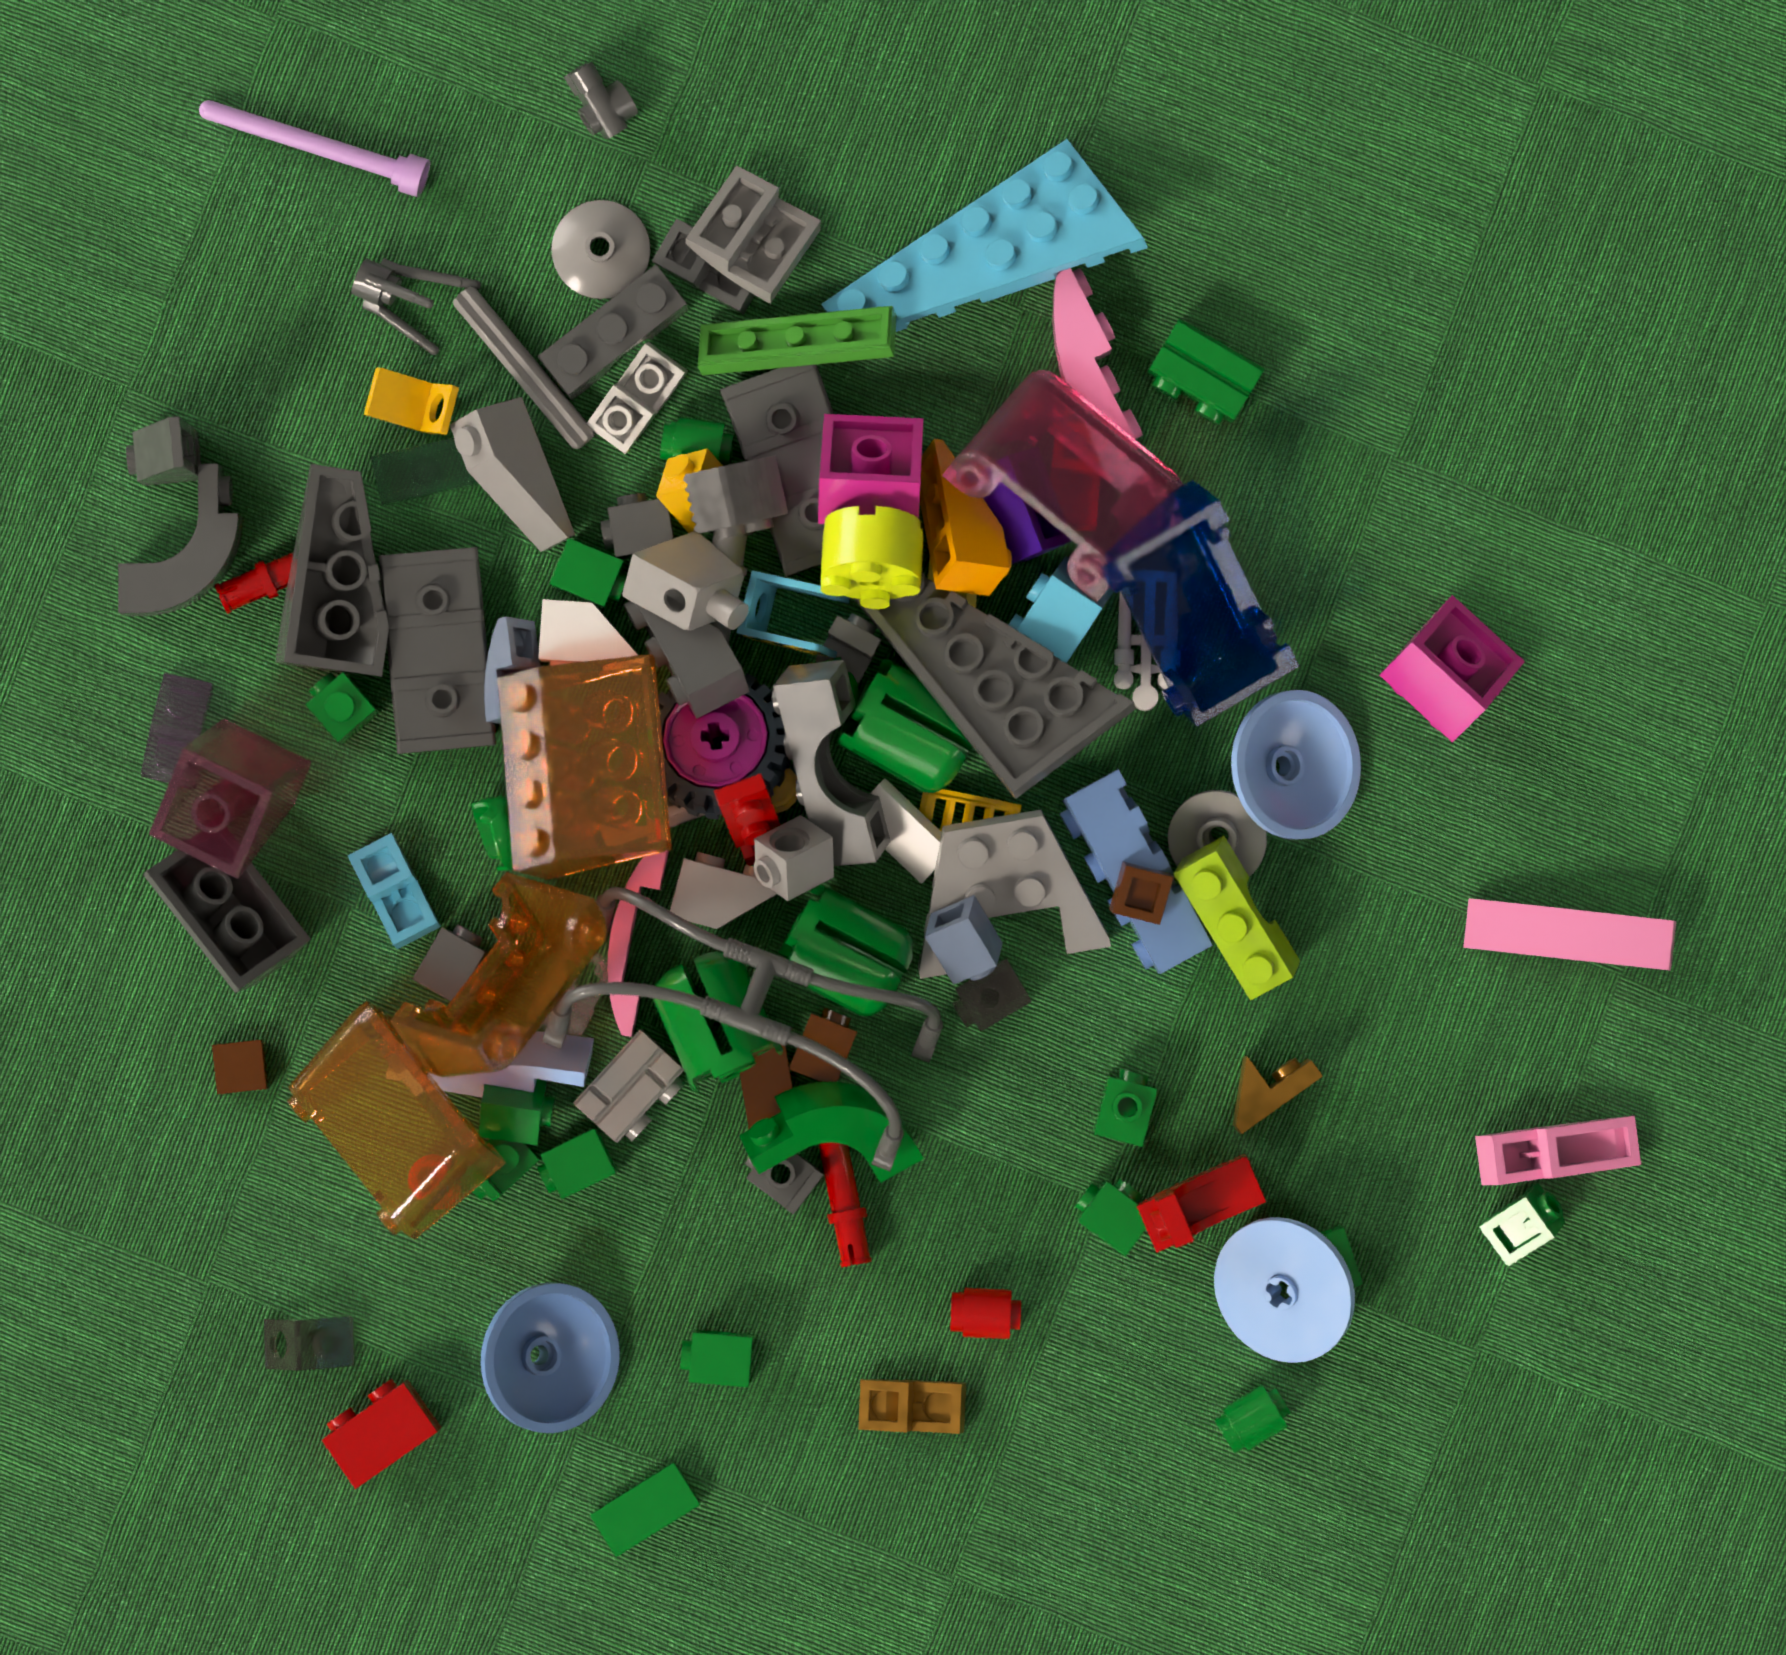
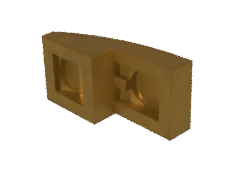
[858,1379,966,1434]

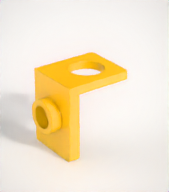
[364,367,459,435]

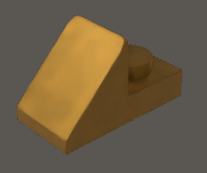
[1233,1056,1323,1134]

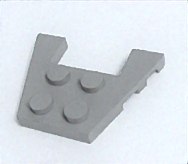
[918,810,1111,979]

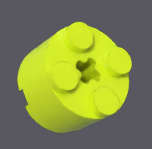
[820,506,923,609]

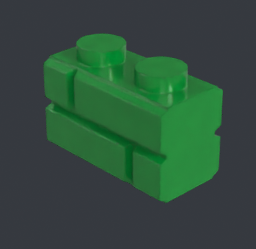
[1147,318,1264,425]

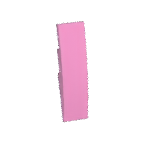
[1463,898,1676,971]

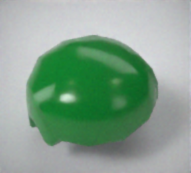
[471,796,533,871]

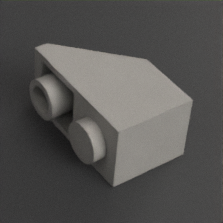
[670,852,778,929]

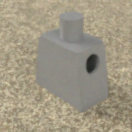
[622,531,749,630]

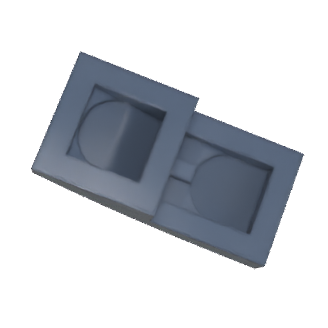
[484,616,541,726]

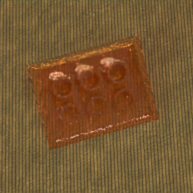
[497,654,672,880]

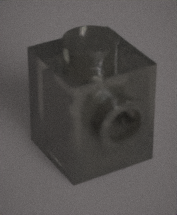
[951,958,1032,1032]

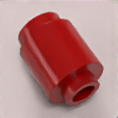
[950,1287,1021,1339]

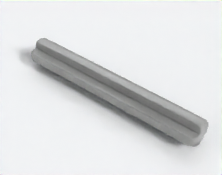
[453,287,595,449]

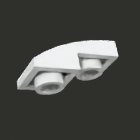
[586,342,688,454]

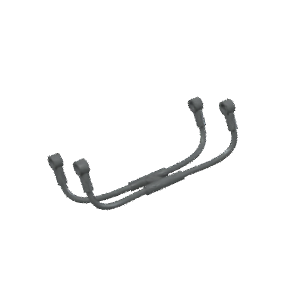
[542,887,943,1171]

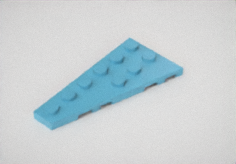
[821,139,1148,332]

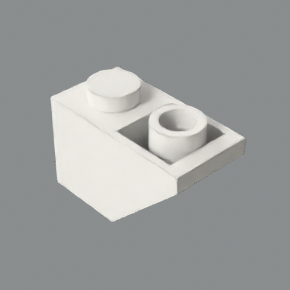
[538,599,641,676]

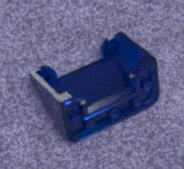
[1101,480,1299,726]

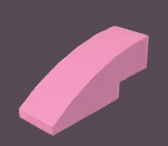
[1475,1116,1641,1185]

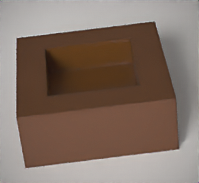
[1109,862,1174,925]
[212,1039,269,1094]

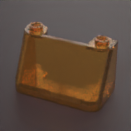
[390,872,607,1078]
[287,1000,506,1240]

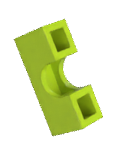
[1174,836,1300,1001]

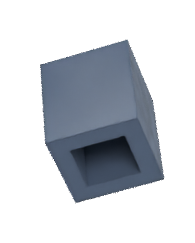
[925,895,1003,985]

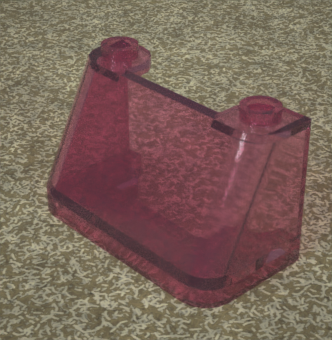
[942,370,1184,603]

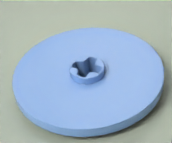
[1214,1217,1355,1363]

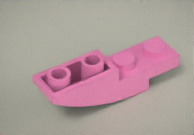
[1052,268,1143,460]

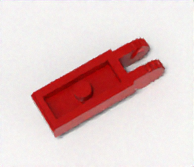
[713,773,781,866]

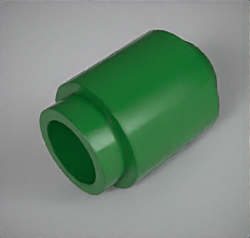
[660,417,734,464]
[1214,1385,1291,1454]

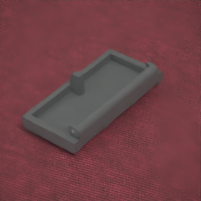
[720,364,834,577]
[378,547,497,755]

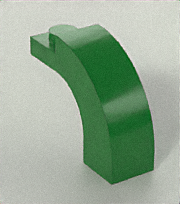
[739,1082,924,1183]

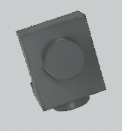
[816,613,881,684]

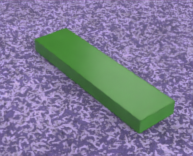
[698,306,897,375]

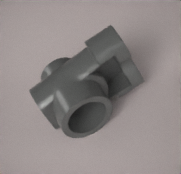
[564,61,638,139]

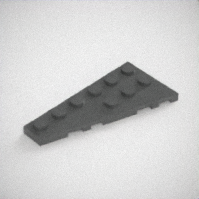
[853,573,1136,799]

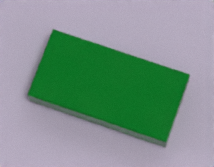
[589,1461,701,1557]

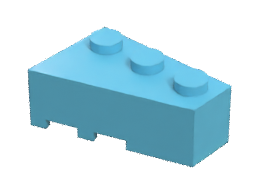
[1008,556,1115,663]

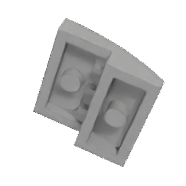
[685,165,821,304]

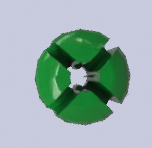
[836,658,973,793]
[778,884,913,1016]
[653,951,784,1092]

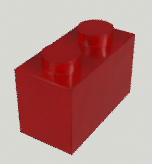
[321,1378,441,1489]

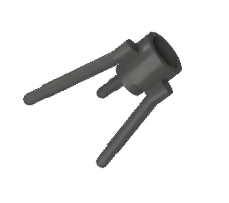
[351,258,481,355]

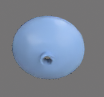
[1231,690,1361,840]

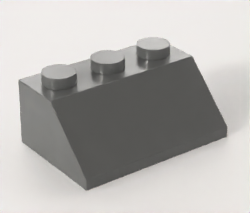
[143,822,311,993]

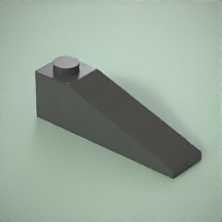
[275,464,389,677]

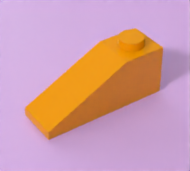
[920,439,1012,596]

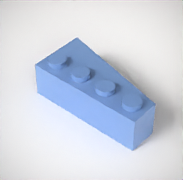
[1059,769,1212,974]

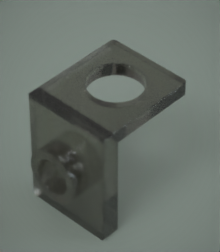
[264,1316,354,1371]

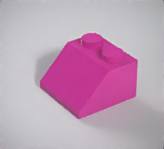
[818,414,924,524]
[1379,595,1525,743]

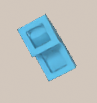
[348,833,441,949]

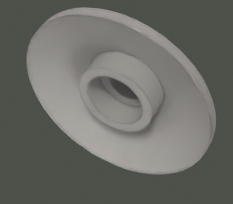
[552,200,650,299]
[1168,790,1267,877]

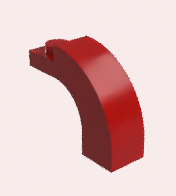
[1137,1154,1266,1253]

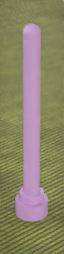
[199,100,430,198]

